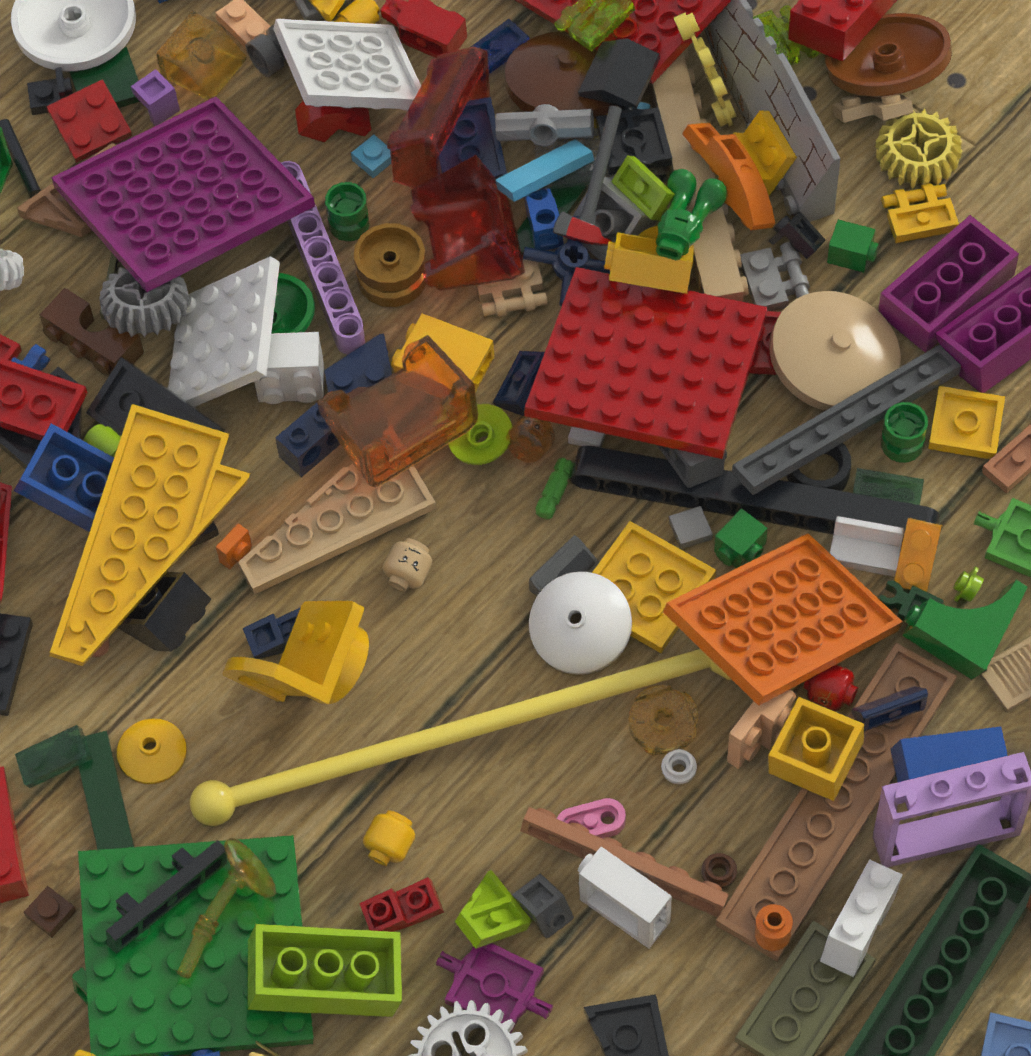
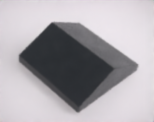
[578,38,660,109]

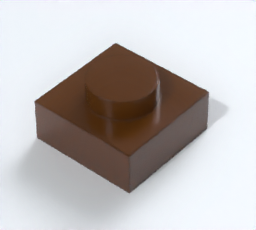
[24,886,76,938]

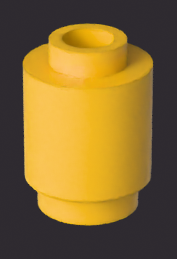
[334,0,380,24]

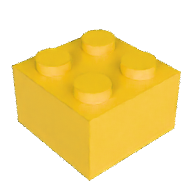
[768,697,864,801]

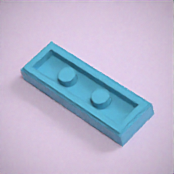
[495,139,594,202]

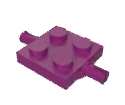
[436,943,553,1034]

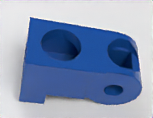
[524,188,564,250]

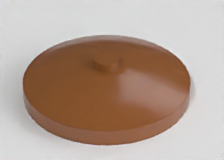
[825,13,952,96]

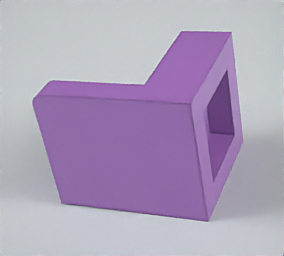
[131,69,180,126]

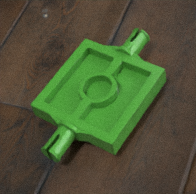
[974,498,1031,577]

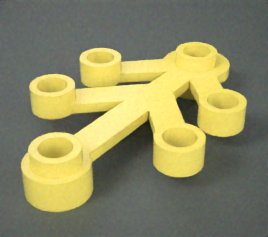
[674,13,737,127]

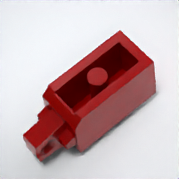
[380,0,467,64]

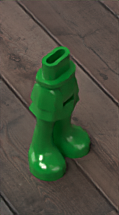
[656,169,728,260]

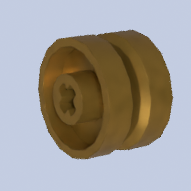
[354,223,427,307]

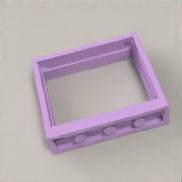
[872,752,1031,868]

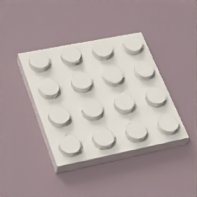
[273,19,428,110]
[168,256,280,407]

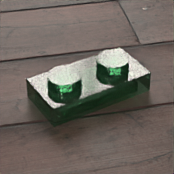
[853,468,924,505]
[15,725,92,788]

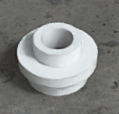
[661,749,697,784]

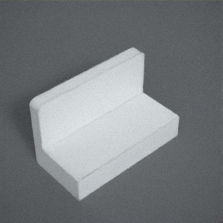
[830,516,904,577]

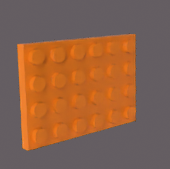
[663,533,903,706]

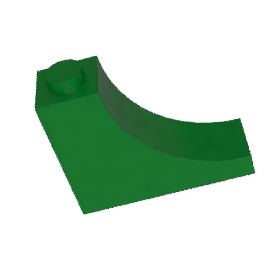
[902,579,1028,680]

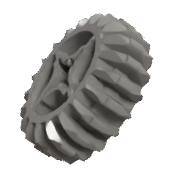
[99,267,189,338]

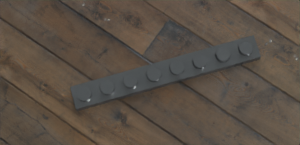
[732,344,961,495]

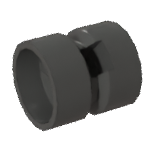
[245,25,287,77]

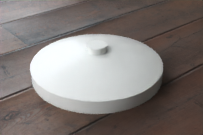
[11,0,136,71]

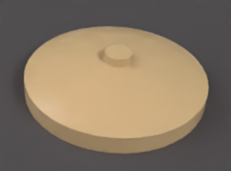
[769,291,901,411]

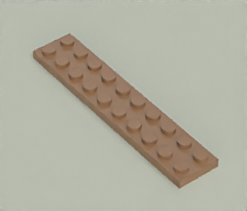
[716,643,957,962]

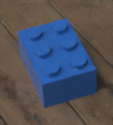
[14,423,114,532]

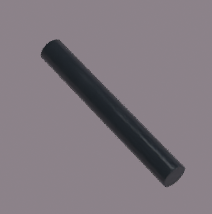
[0,119,41,198]

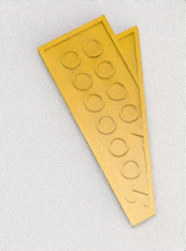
[49,404,250,666]

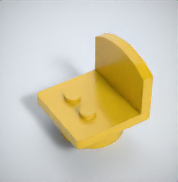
[223,601,369,704]

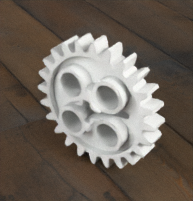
[408,1000,528,1056]

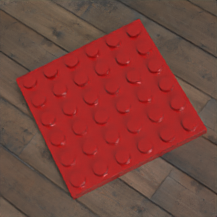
[524,267,768,459]

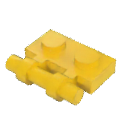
[881,183,959,243]

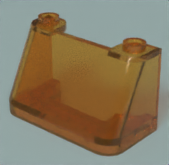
[317,335,478,487]

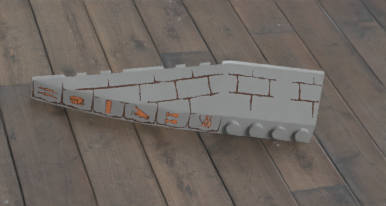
[704,0,841,222]

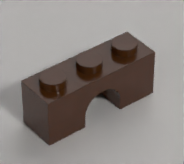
[39,288,144,375]

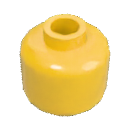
[363,810,415,866]

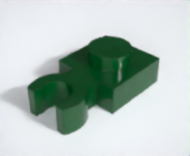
[879,580,944,623]

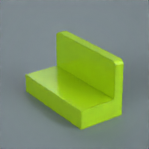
[611,155,675,221]

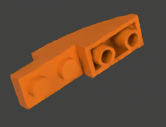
[682,123,775,230]

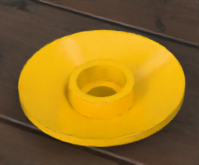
[117,719,187,784]

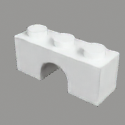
[820,859,903,977]

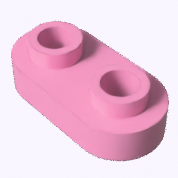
[557,798,626,839]

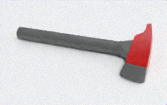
[553,106,622,246]

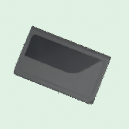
[529,535,599,596]

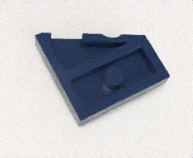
[324,333,395,404]

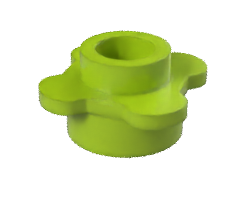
[953,566,984,602]

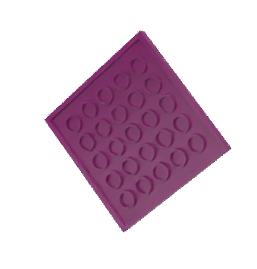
[51,96,315,292]

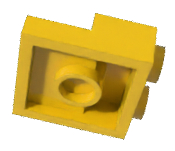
[733,110,797,196]

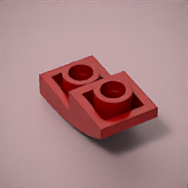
[359,877,444,932]

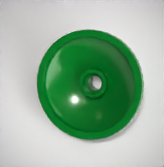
[271,273,315,334]

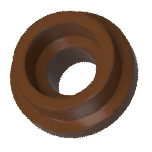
[701,853,737,889]

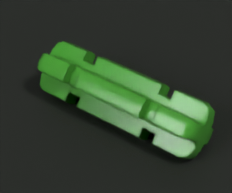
[535,458,574,520]

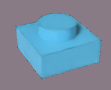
[351,134,396,178]

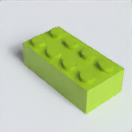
[248,924,402,1017]

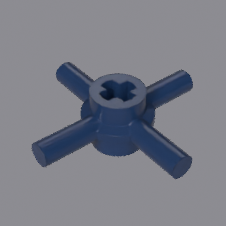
[522,216,610,307]

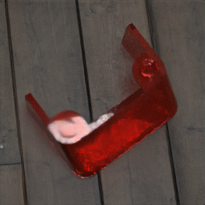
[387,47,490,197]

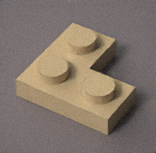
[832,93,914,123]

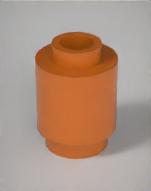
[754,904,793,951]

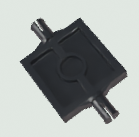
[596,105,672,175]

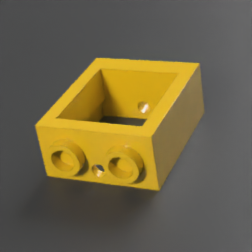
[604,232,694,294]

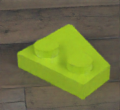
[455,870,532,949]

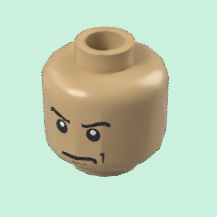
[382,538,432,592]

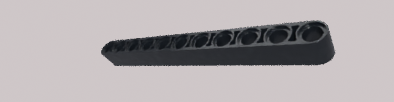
[570,445,940,547]

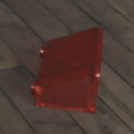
[410,155,525,291]

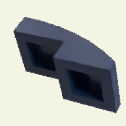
[243,607,301,659]

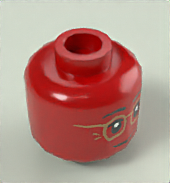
[803,664,858,712]

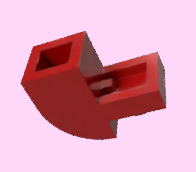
[295,100,372,142]

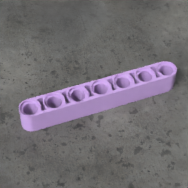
[281,161,365,355]

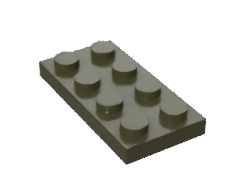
[735,921,876,1056]

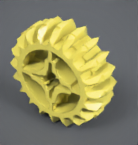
[875,108,962,190]

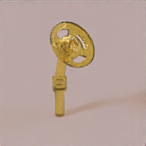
[177,838,276,979]

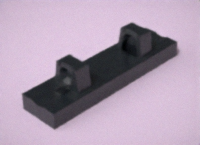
[106,840,227,954]

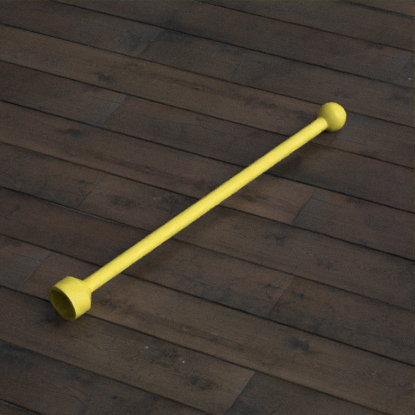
[190,649,731,826]

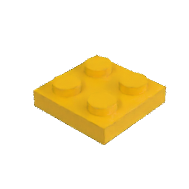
[928,386,1005,459]

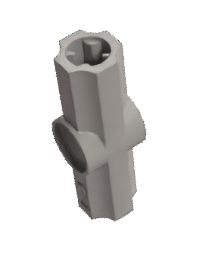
[495,104,594,147]

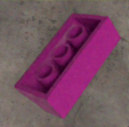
[935,265,1031,393]

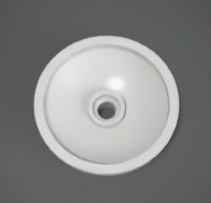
[529,572,632,675]

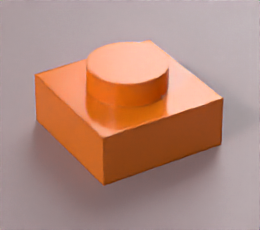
[216,523,252,570]

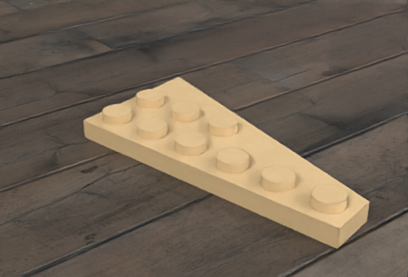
[238,425,436,595]

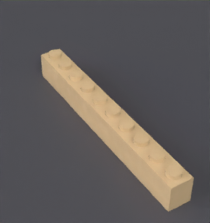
[648,48,749,302]

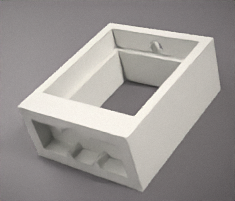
[578,847,672,949]

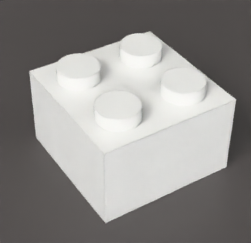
[254,332,324,404]

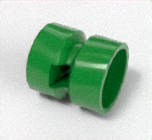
[325,182,370,242]
[881,402,928,463]

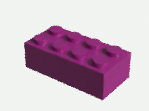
[878,215,1019,353]

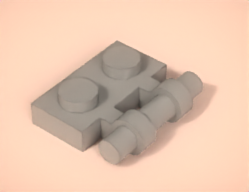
[740,242,810,311]

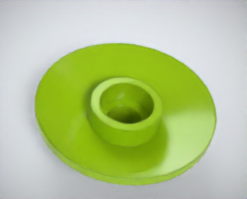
[447,404,513,465]

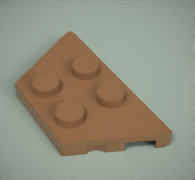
[17,142,116,237]

